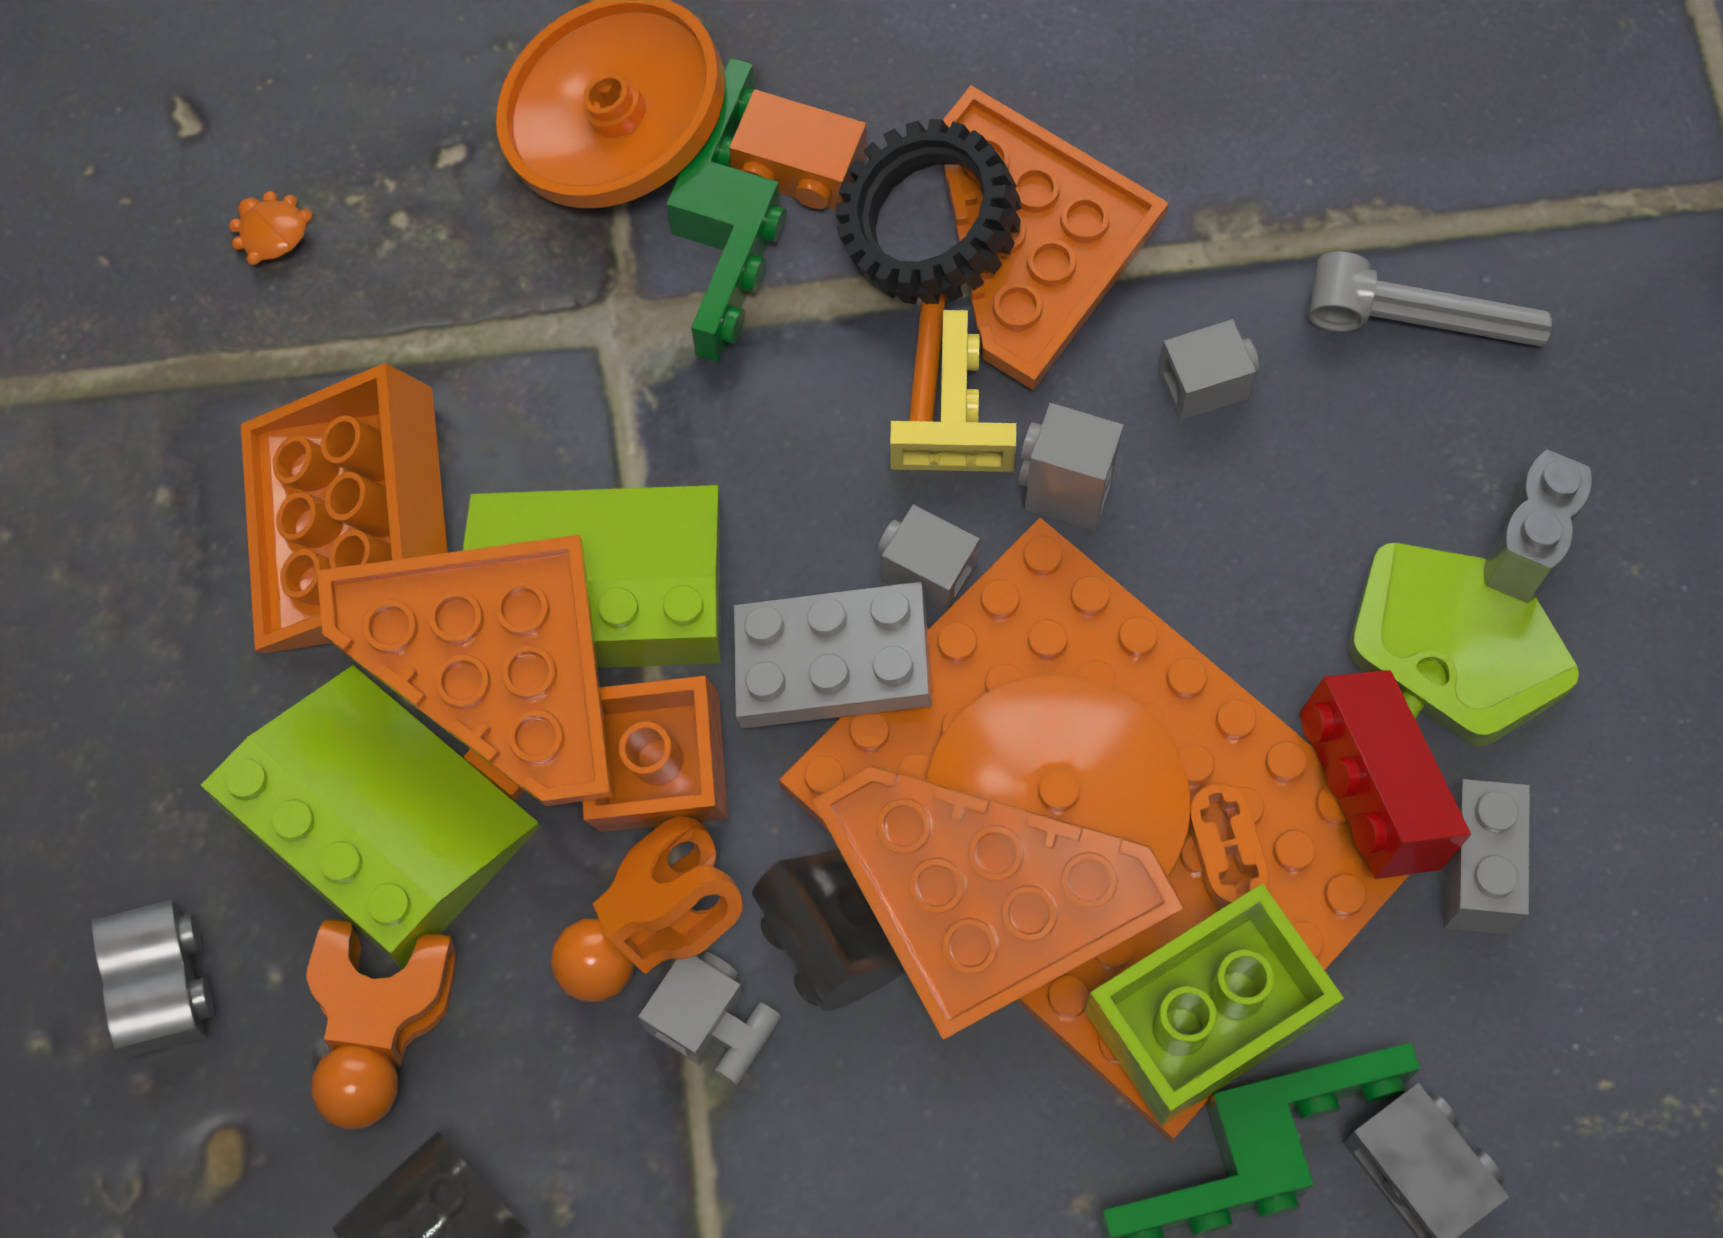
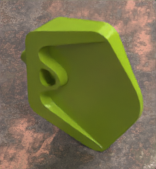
[1348,543,1579,746]

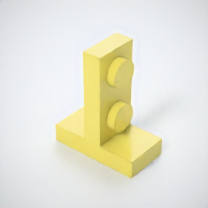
[890,310,1016,472]

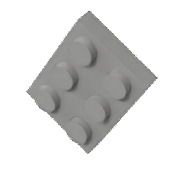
[734,581,932,729]

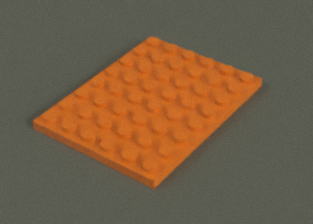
[779,518,1411,1143]

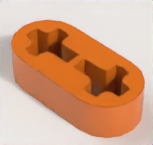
[1189,783,1269,909]

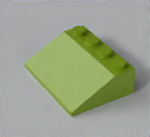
[463,485,722,668]
[201,665,540,969]

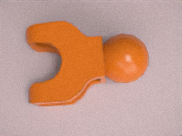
[551,816,743,1003]
[306,918,457,1130]

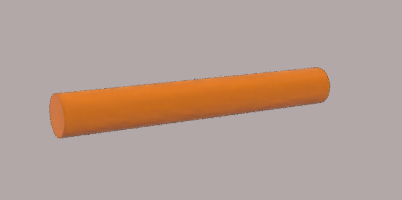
[909,293,946,422]

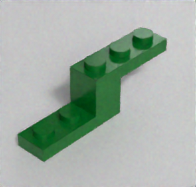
[667,57,787,362]
[1098,1042,1421,1238]

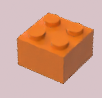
[583,676,729,833]

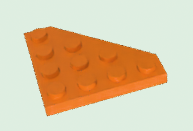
[942,85,1169,391]
[317,535,612,806]
[812,766,1184,1040]

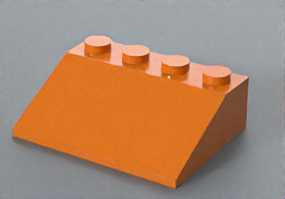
[240,363,448,654]

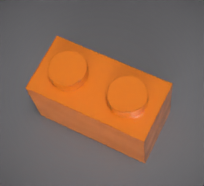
[729,89,867,210]

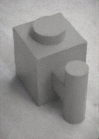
[638,952,782,1086]

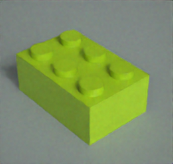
[1084,883,1344,1126]

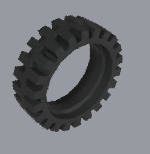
[836,119,1021,305]

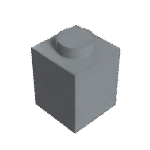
[1158,319,1260,420]
[877,504,980,612]

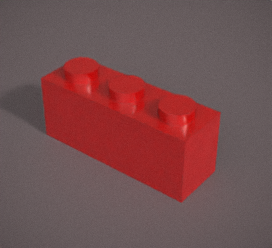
[1299,670,1471,879]

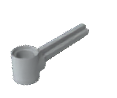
[1309,252,1552,347]

